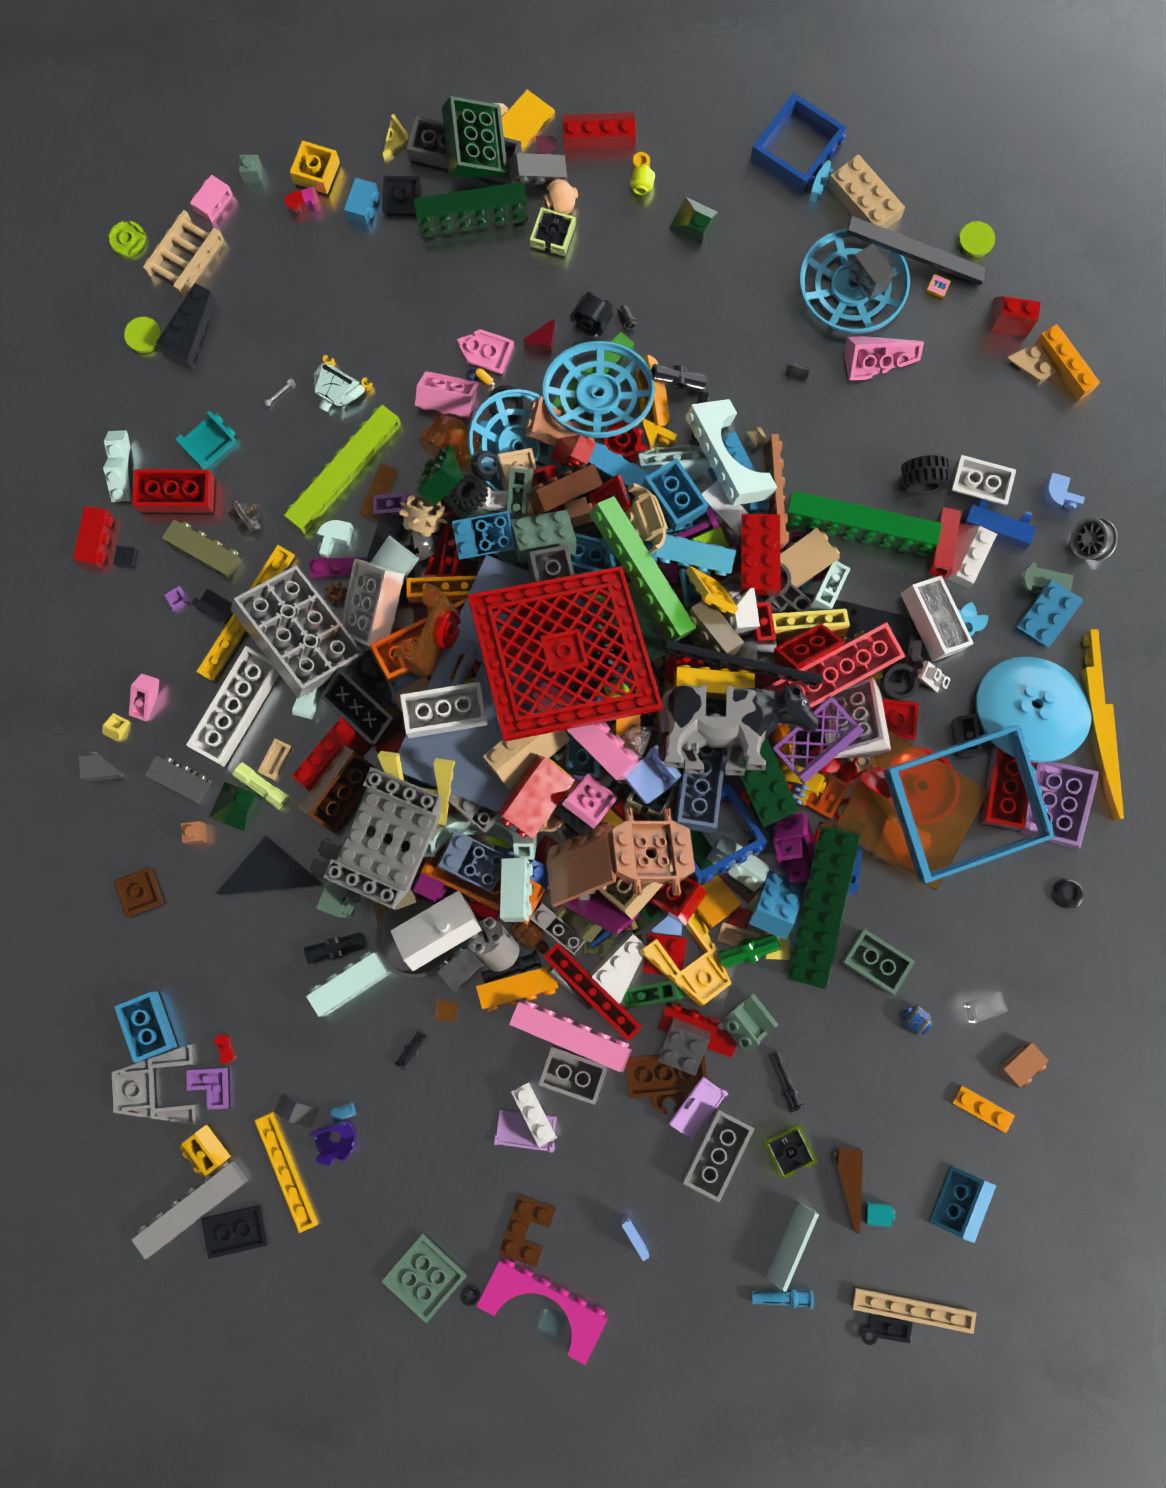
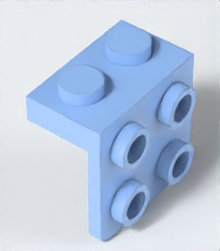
[625,745,682,804]

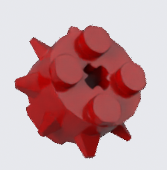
[599,421,647,464]

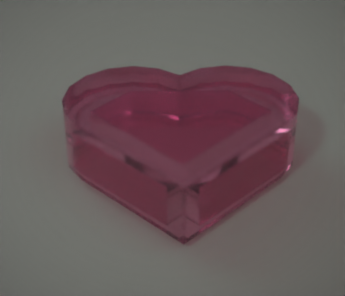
[536,136,557,154]

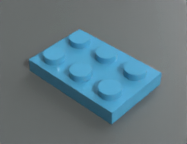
[1017,579,1084,647]

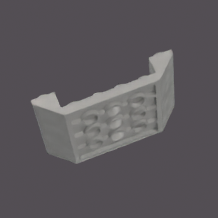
[323,767,442,909]

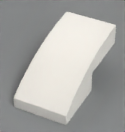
[470,487,508,511]

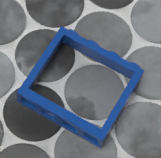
[751,92,847,191]
[662,783,767,884]

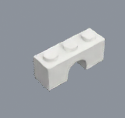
[511,1082,557,1147]

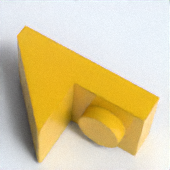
[642,419,678,449]

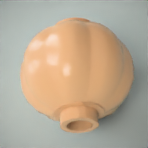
[543,179,578,214]

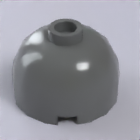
[408,529,439,562]

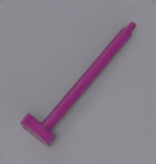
[674,509,719,538]

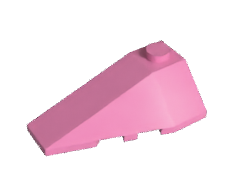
[844,336,924,380]

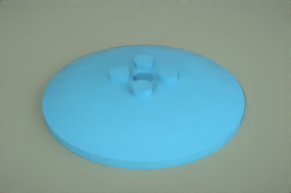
[976,657,1091,763]

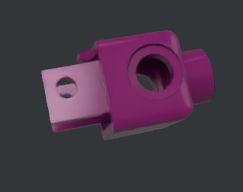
[773,811,815,884]

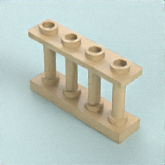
[143,210,224,297]

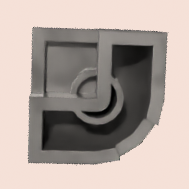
[733,637,776,675]

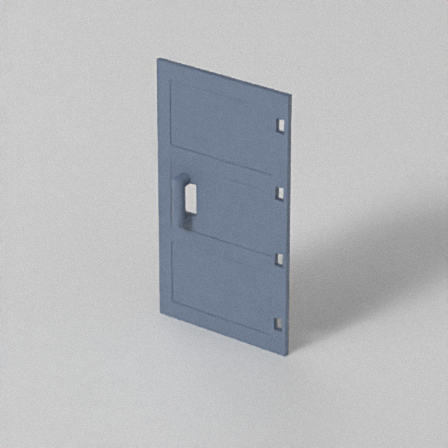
[398,555,604,812]

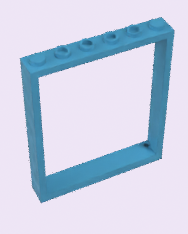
[883,725,1055,883]

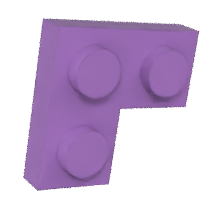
[186,1068,229,1110]

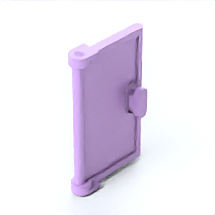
[668,1077,728,1142]
[494,1109,557,1153]

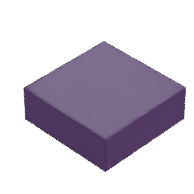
[163,585,190,612]

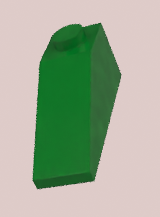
[623,980,688,1009]

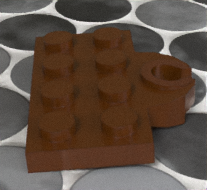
[626,1055,707,1115]

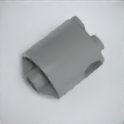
[467,917,520,971]

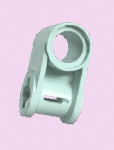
[292,688,320,720]

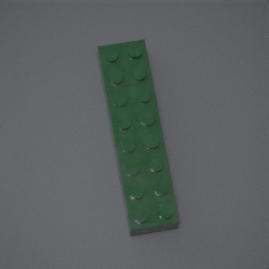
[787,823,862,989]

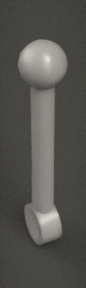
[264,379,295,407]

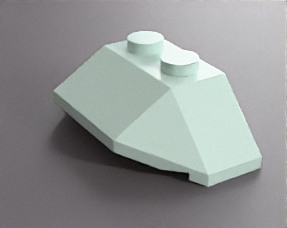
[638,444,711,480]

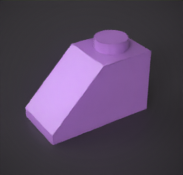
[373,493,417,516]

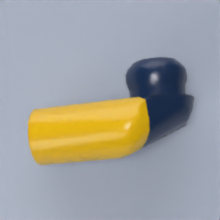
[466,368,494,386]

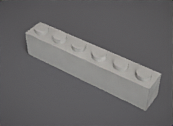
[131,1161,248,1260]

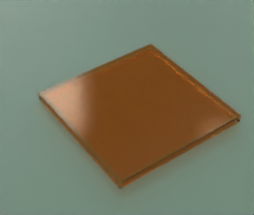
[836,731,989,890]

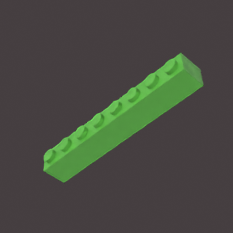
[589,497,696,642]

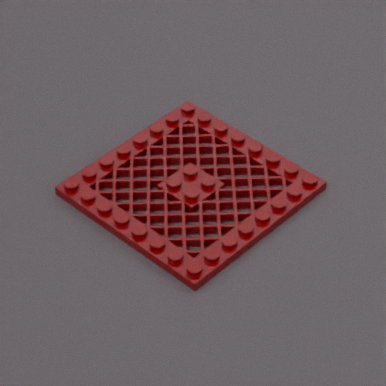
[468,566,663,742]

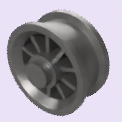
[1070,517,1118,561]

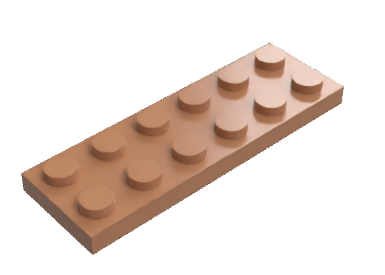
[763,434,789,551]

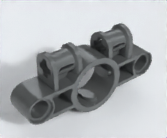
[732,547,811,614]

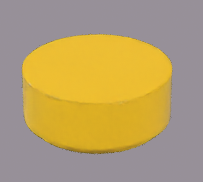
[632,152,650,169]

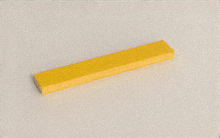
[254,1112,318,1233]

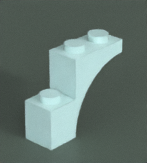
[103,430,132,502]

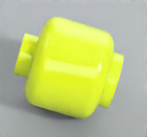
[630,165,655,195]

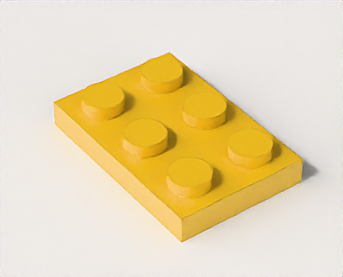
[685,566,738,614]

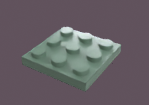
[381,1234,468,1323]

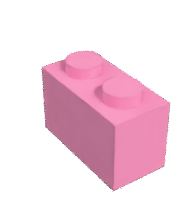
[190,175,233,223]

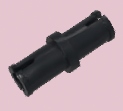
[395,1030,428,1070]

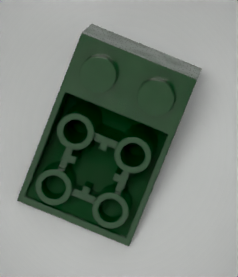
[416,444,462,507]

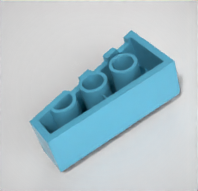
[656,534,736,576]

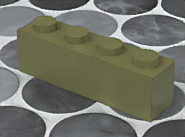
[162,519,242,579]

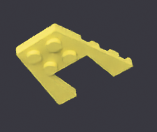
[377,751,455,826]

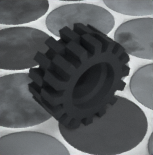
[451,474,488,512]

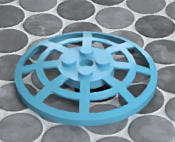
[799,228,910,334]
[543,341,655,438]
[468,389,571,491]

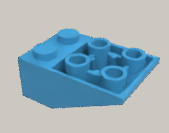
[452,511,516,560]

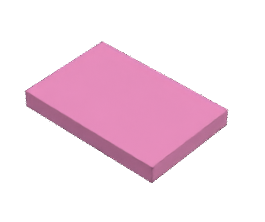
[562,774,618,829]

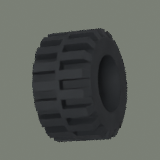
[901,455,951,494]

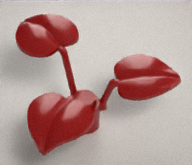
[804,746,891,799]

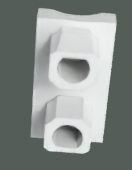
[917,661,950,693]

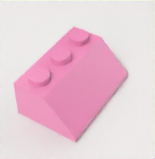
[415,371,479,418]

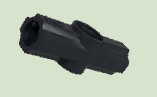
[651,363,707,391]
[304,932,366,964]

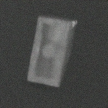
[964,992,1008,1023]

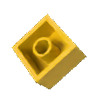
[290,140,340,194]

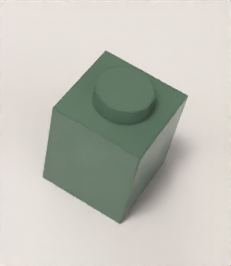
[239,155,262,183]

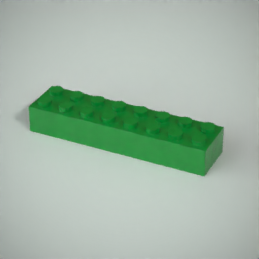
[786,490,942,556]

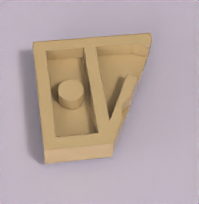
[1006,341,1057,383]

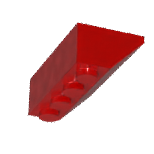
[563,112,636,150]
[291,717,372,791]

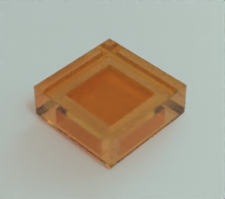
[436,1000,459,1022]

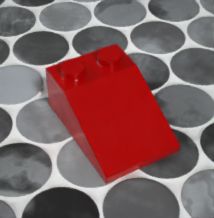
[648,877,707,926]

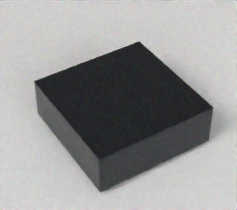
[113,545,137,568]

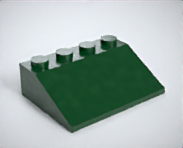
[442,96,508,178]

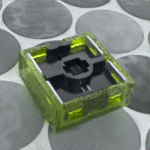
[762,1124,818,1180]

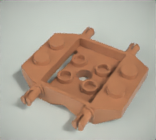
[610,808,695,896]

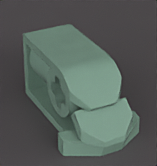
[1021,562,1074,594]

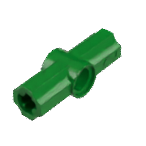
[719,934,781,969]

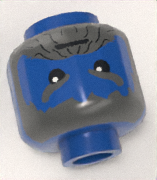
[902,1005,932,1035]

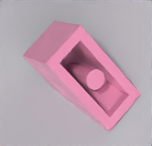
[129,674,159,722]

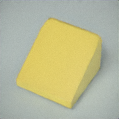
[102,713,130,742]

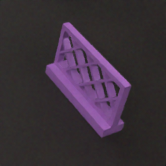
[772,696,864,784]

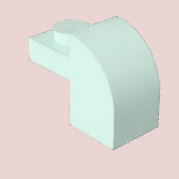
[317,520,354,558]

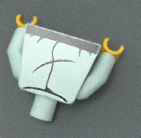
[313,355,372,412]

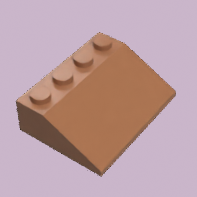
[546,822,617,907]

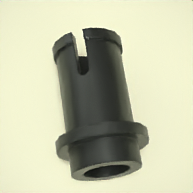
[617,304,637,330]
[786,361,810,379]

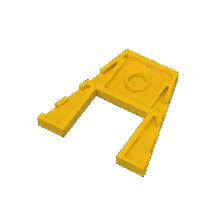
[640,911,731,1007]

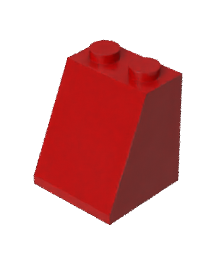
[990,296,1041,338]

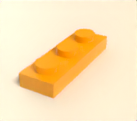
[951,1085,1015,1133]

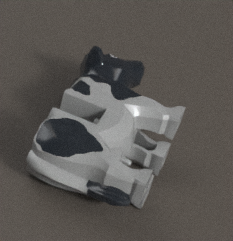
[658,685,819,776]

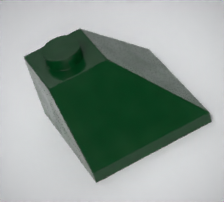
[670,197,718,244]
[209,782,260,832]

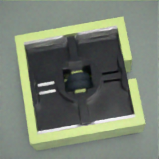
[530,207,576,257]

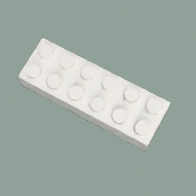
[186,646,280,767]

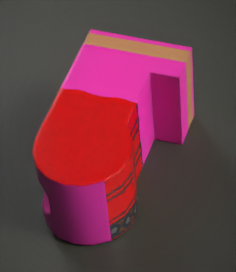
[285,186,322,215]

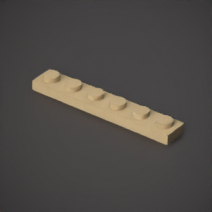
[852,1287,977,1334]

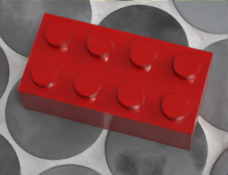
[132,469,215,513]
[739,514,781,596]
[980,746,1035,831]

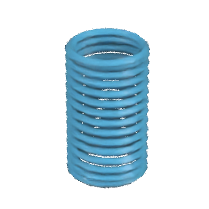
[330,1103,356,1122]

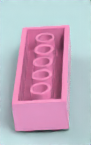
[532,678,641,780]
[509,1000,632,1072]

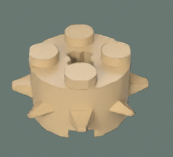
[399,494,449,537]

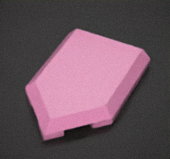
[456,329,514,375]

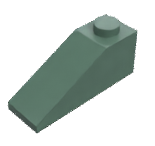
[507,466,534,520]

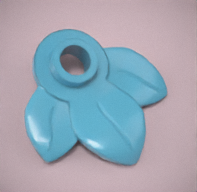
[958,602,988,637]

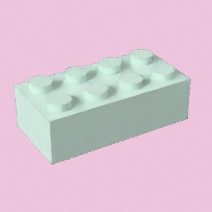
[306,951,391,1017]

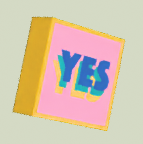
[926,274,951,299]

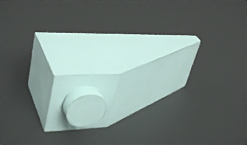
[808,561,851,611]

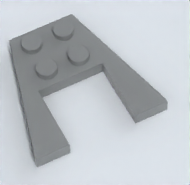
[112,1044,197,1125]

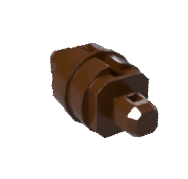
[508,919,549,954]

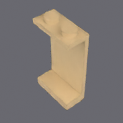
[780,528,840,588]

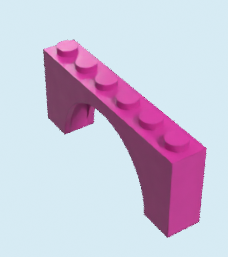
[476,1258,608,1365]

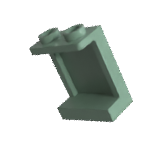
[721,993,778,1054]

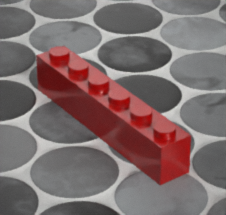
[544,942,643,1041]

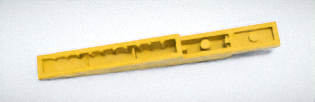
[1081,629,1124,821]

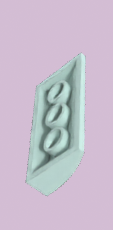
[371,536,419,581]
[766,1202,819,1292]

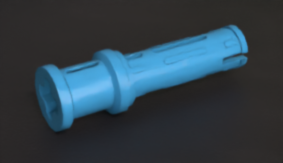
[751,1289,814,1310]

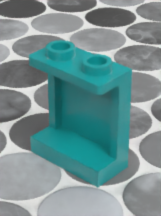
[175,411,237,470]

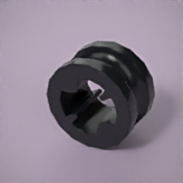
[460,1285,479,1306]

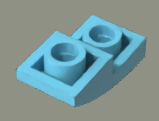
[809,160,833,202]

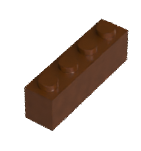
[526,464,603,515]

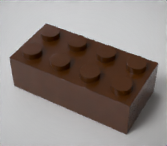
[298,745,375,834]

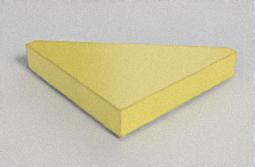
[382,114,410,159]

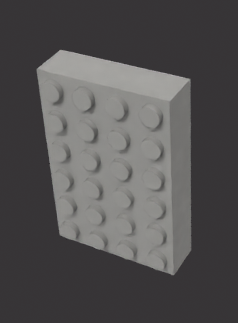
[230,565,364,699]

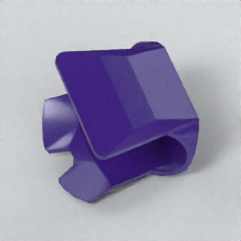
[309,1121,356,1165]

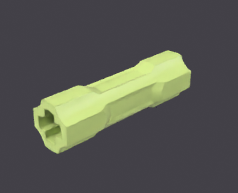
[232,762,288,810]

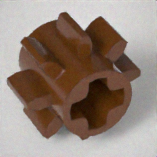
[325,582,348,606]

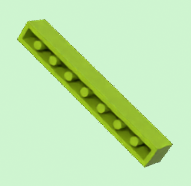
[284,405,401,534]

